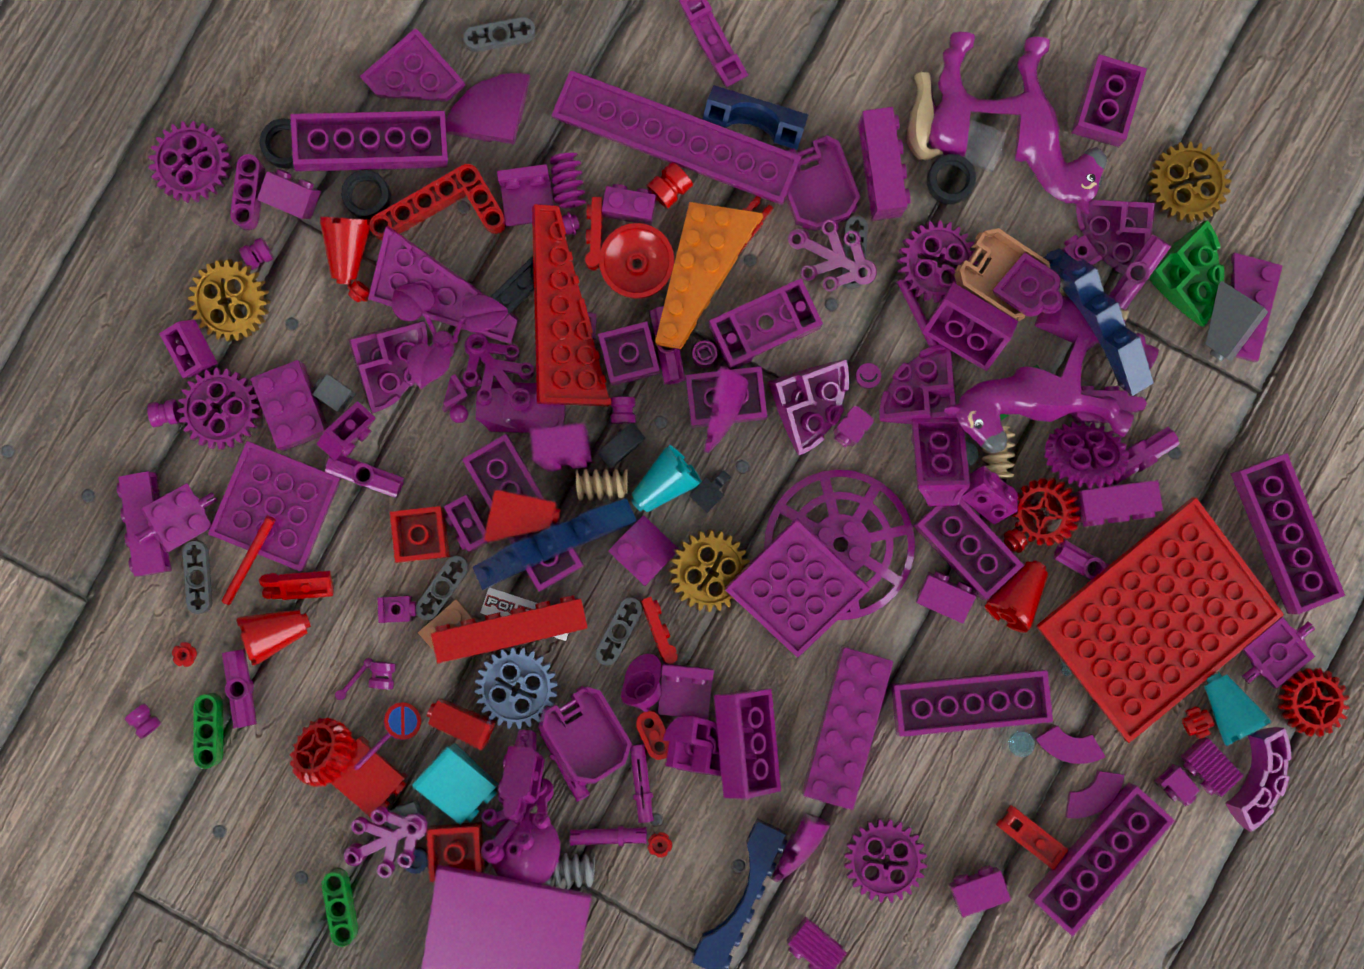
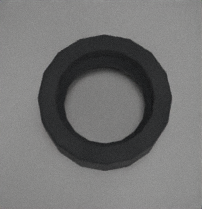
[259,118,294,169]
[927,154,976,204]
[341,170,391,220]
[597,423,646,468]

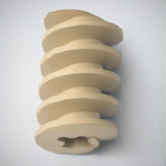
[982,426,1015,478]
[576,469,628,501]

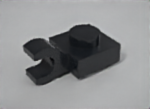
[689,470,731,513]

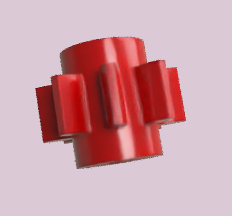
[1182,706,1214,739]

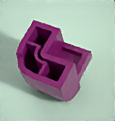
[663,716,722,777]

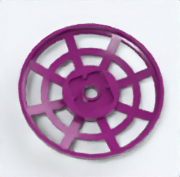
[764,470,915,620]

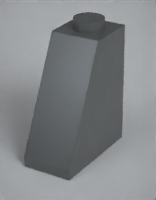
[1206,281,1268,362]

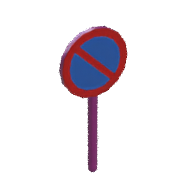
[354,702,421,770]

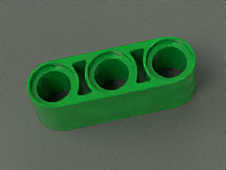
[193,693,223,769]
[322,868,358,947]

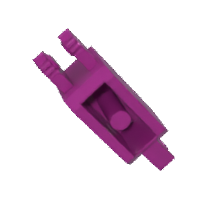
[1069,386,1147,423]
[499,730,545,823]

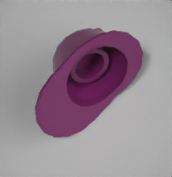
[621,654,662,712]

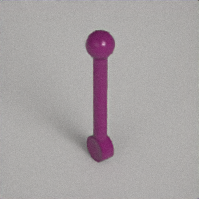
[335,658,373,700]

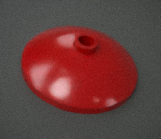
[599,223,674,299]

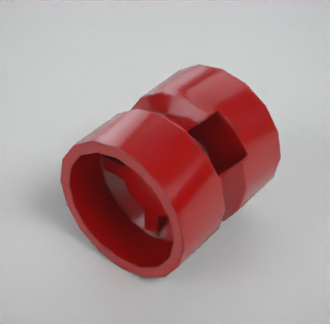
[646,162,693,209]

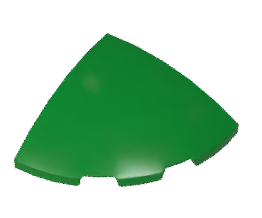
[1149,220,1224,327]

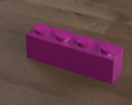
[117,471,172,577]

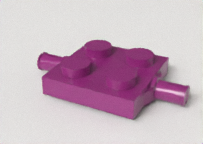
[135,483,217,552]
[1242,617,1315,689]

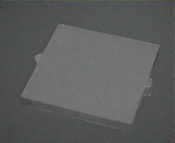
[965,120,1007,172]

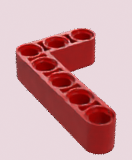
[369,164,506,241]

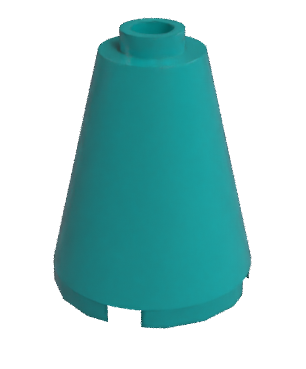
[631,445,702,512]
[1204,672,1272,746]

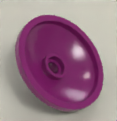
[492,812,560,885]

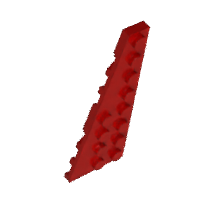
[532,204,611,406]

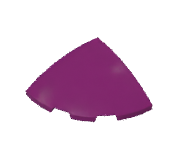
[445,73,531,145]
[1076,200,1155,279]
[348,321,428,414]
[879,344,957,424]
[768,359,849,455]
[704,368,748,453]
[771,813,831,882]

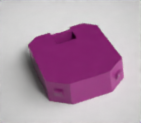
[785,135,860,232]
[538,686,632,785]

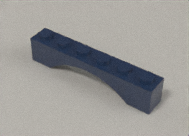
[692,818,787,969]

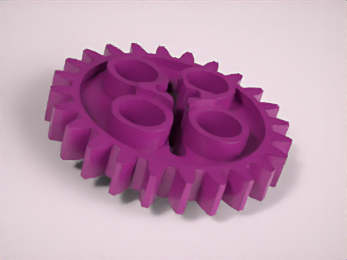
[148,121,232,203]
[897,221,979,303]
[177,368,261,450]
[1044,421,1129,489]
[844,818,927,903]

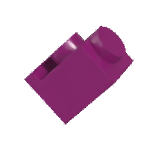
[1062,235,1103,265]
[377,596,417,623]
[1154,764,1201,806]

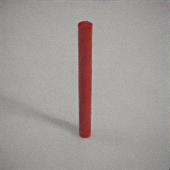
[221,516,276,605]

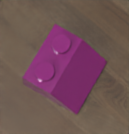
[608,515,680,586]

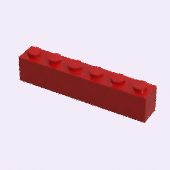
[430,595,588,664]

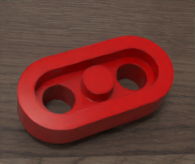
[636,710,669,760]

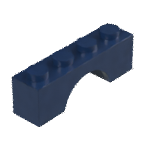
[703,85,809,150]

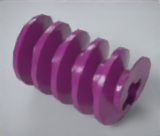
[549,153,586,208]

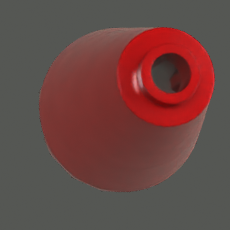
[320,217,370,284]
[985,560,1048,633]
[236,610,311,666]

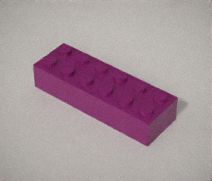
[290,111,448,172]
[462,434,584,591]
[1230,453,1346,614]
[802,646,894,810]
[891,669,1053,737]
[1028,782,1175,937]

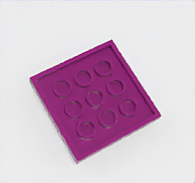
[208,441,341,572]
[725,518,870,658]

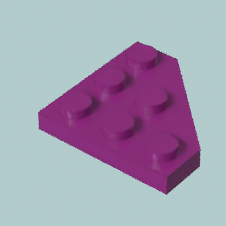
[360,28,466,101]

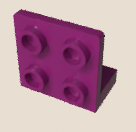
[497,164,554,227]
[658,663,714,719]

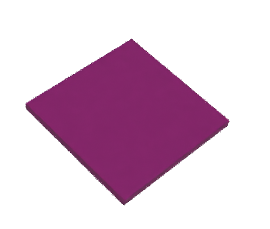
[422,865,592,969]

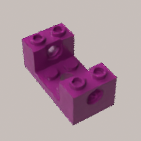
[708,278,823,370]

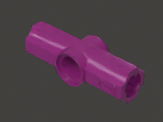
[1109,234,1171,310]
[650,306,686,385]
[1112,426,1180,485]
[325,455,405,498]
[1053,540,1109,580]
[222,649,257,728]

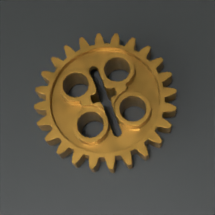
[1148,141,1232,224]
[188,259,270,341]
[668,529,750,612]

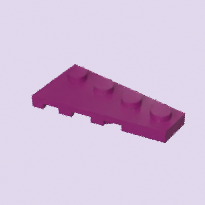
[1231,252,1283,362]

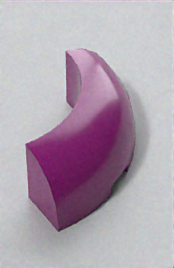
[1225,727,1291,832]

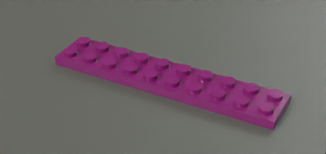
[551,70,801,205]

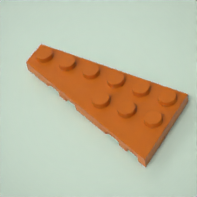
[655,202,763,349]

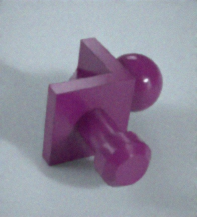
[442,372,482,423]

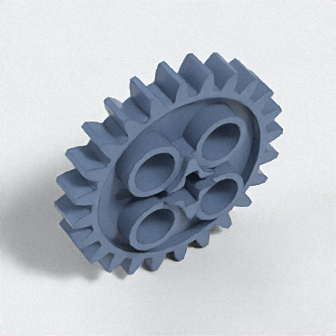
[475,646,557,729]

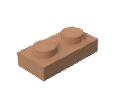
[418,599,473,651]

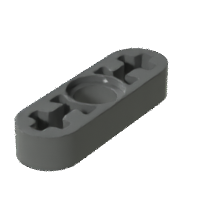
[464,17,536,52]
[841,216,868,290]
[183,541,213,614]
[416,556,469,620]
[596,598,642,665]

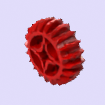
[1012,477,1081,546]
[1278,668,1350,736]
[289,717,355,787]

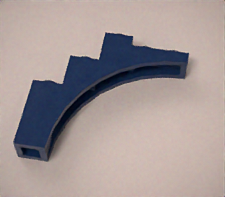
[1043,248,1154,396]
[472,498,637,590]

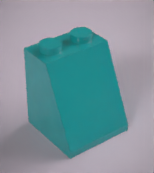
[412,742,498,825]

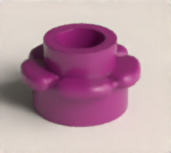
[562,211,580,236]

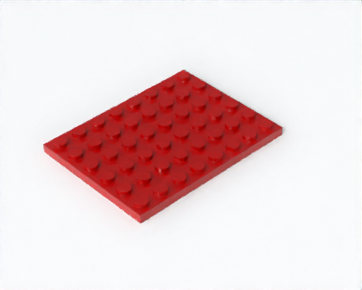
[1036,497,1284,743]

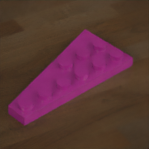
[368,226,519,344]

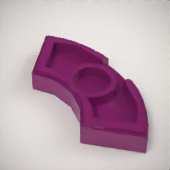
[1035,725,1105,764]
[1065,770,1125,818]

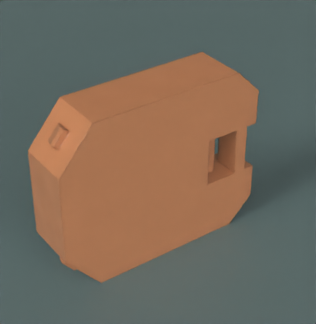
[954,228,1050,321]

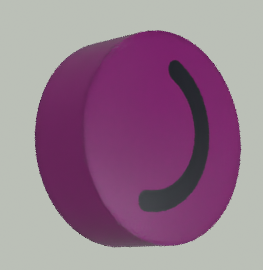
[855,363,881,389]

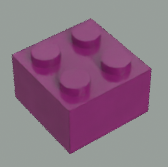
[598,322,660,386]

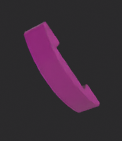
[678,0,748,88]

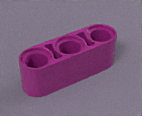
[230,154,265,231]

